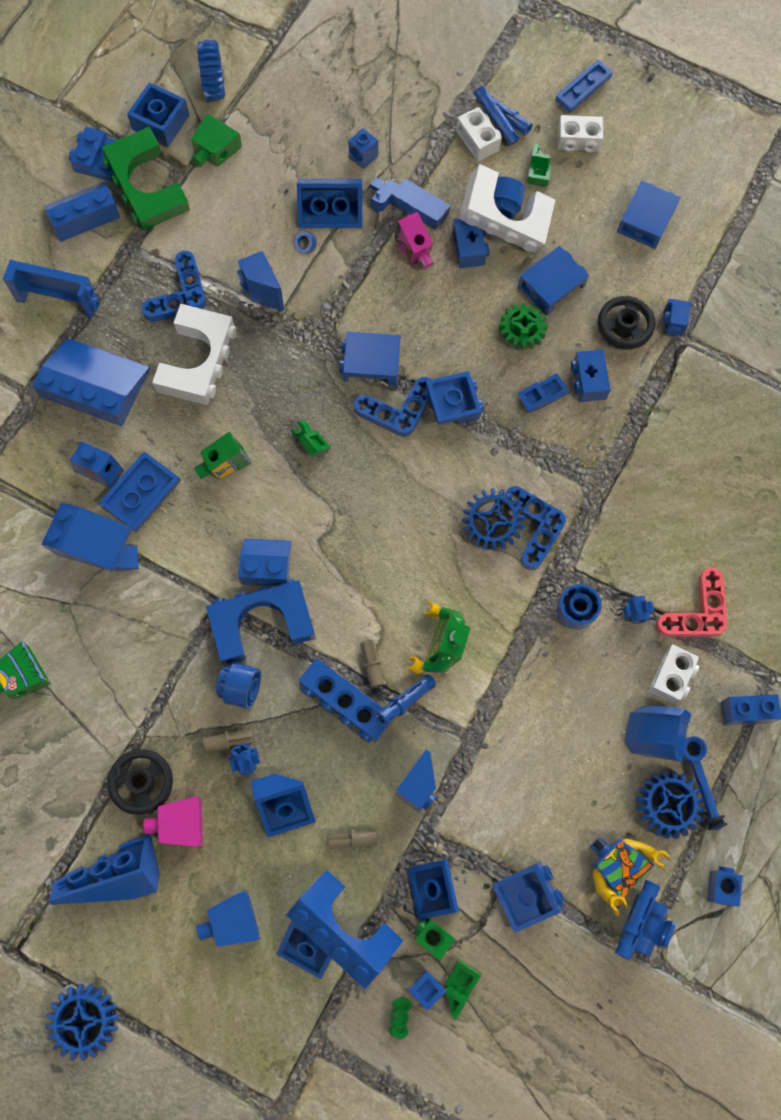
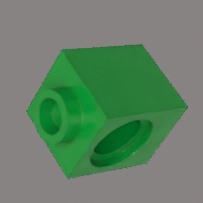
[414,918,455,960]

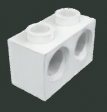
[456,107,502,162]
[557,115,603,152]
[648,644,699,704]

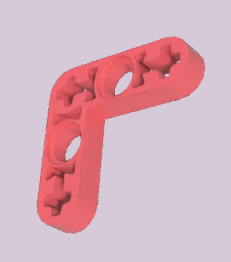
[656,568,727,637]

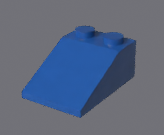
[41,502,132,572]

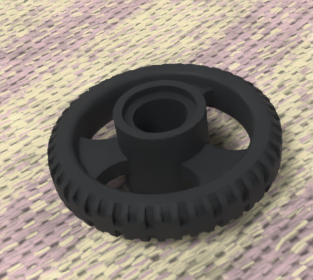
[597,296,655,350]
[107,749,173,815]

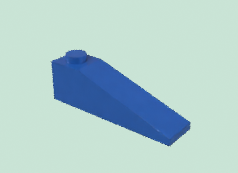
[49,834,160,905]

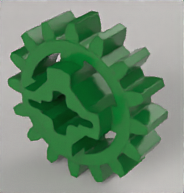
[499,302,548,351]

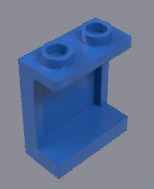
[617,180,681,250]
[518,245,589,316]
[339,331,401,386]

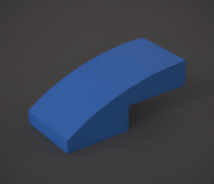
[518,373,569,413]

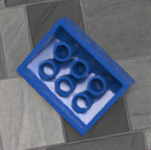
[32,338,150,427]

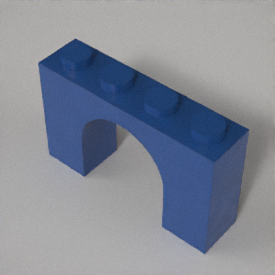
[206,579,316,666]
[286,870,404,989]

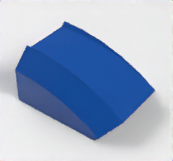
[624,706,691,762]

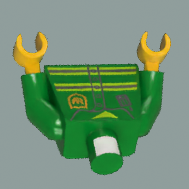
[406,601,470,674]

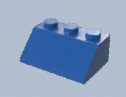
[297,179,363,228]
[44,182,121,242]

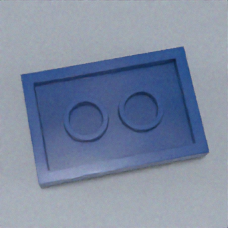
[99,451,181,533]

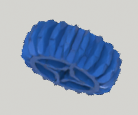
[197,39,225,101]
[462,488,526,552]
[635,770,704,839]
[45,984,119,1061]

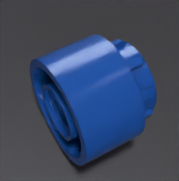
[494,176,526,219]
[556,584,602,630]
[216,663,261,710]

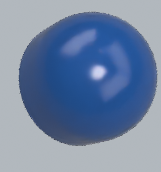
[294,231,317,254]

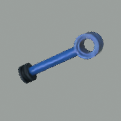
[682,736,728,831]

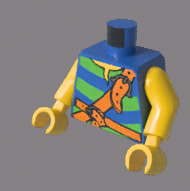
[590,836,671,916]

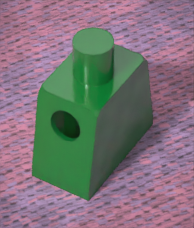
[191,113,242,167]

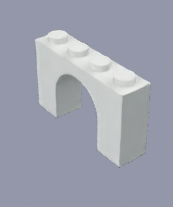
[459,164,555,253]
[152,304,236,406]

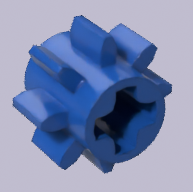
[623,596,655,624]
[228,744,260,775]

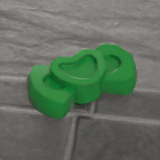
[388,997,412,1040]

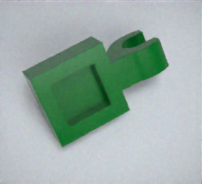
[291,420,331,457]

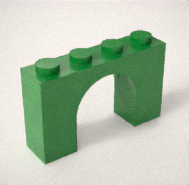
[101,127,190,231]

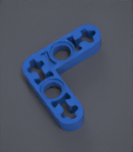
[142,251,206,322]
[354,377,431,437]
[504,486,566,570]

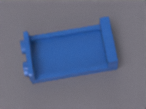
[3,260,100,318]

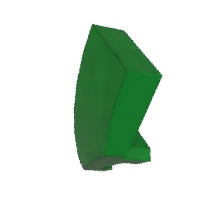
[527,143,551,187]
[445,959,481,1020]

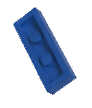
[555,60,613,113]

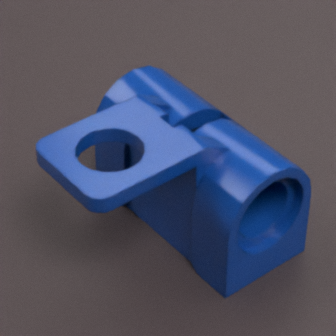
[618,894,676,957]

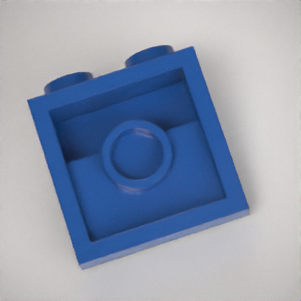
[69,127,117,183]
[425,371,484,425]
[492,861,565,933]

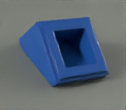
[114,545,139,572]

